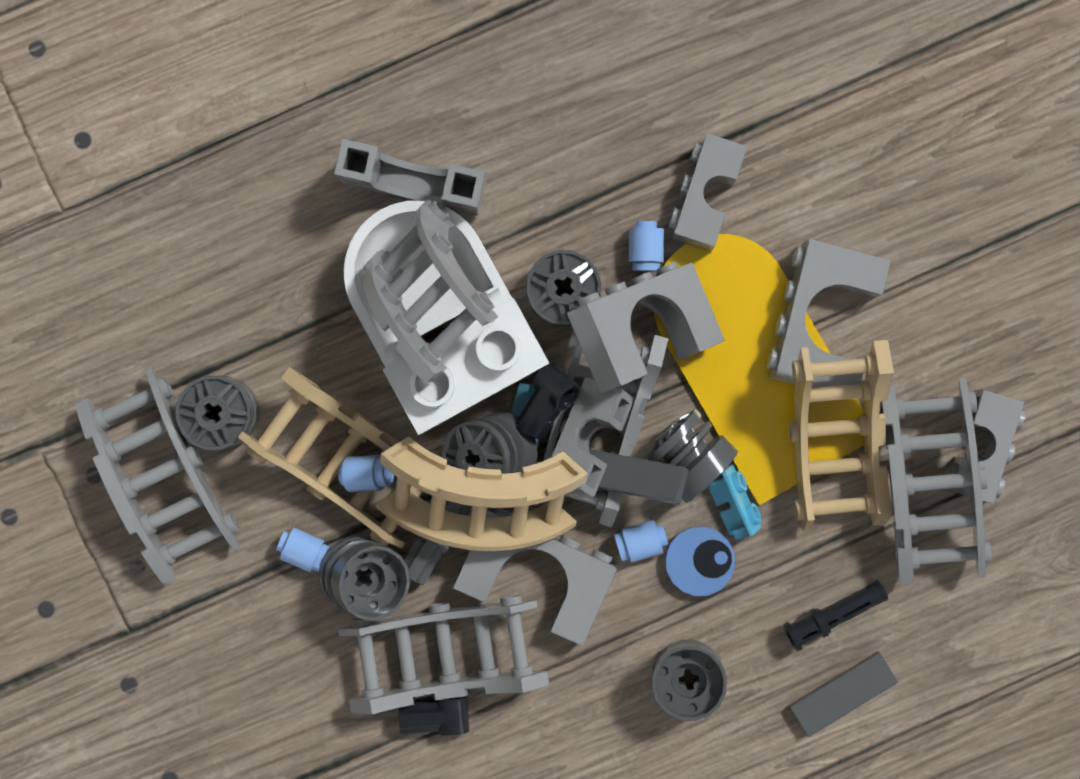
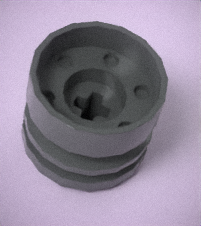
[526,250,601,327]
[176,376,259,450]
[644,408,739,503]
[442,412,537,474]
[318,536,410,621]
[652,640,727,721]

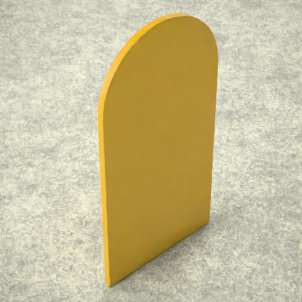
[653,234,864,506]

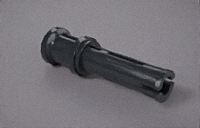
[782,580,889,652]

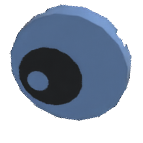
[665,526,735,596]

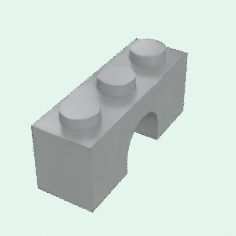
[668,133,747,252]
[548,377,635,497]
[945,390,1025,504]

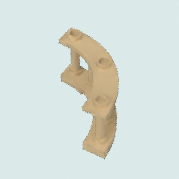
[788,340,894,532]
[238,367,422,549]
[376,436,588,551]

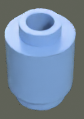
[629,221,664,272]
[338,455,394,492]
[614,520,668,563]
[276,527,330,573]

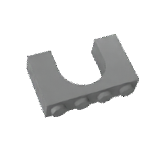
[334,139,487,216]
[766,239,891,388]
[567,262,725,394]
[453,508,617,646]

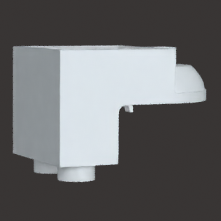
[344,200,549,435]

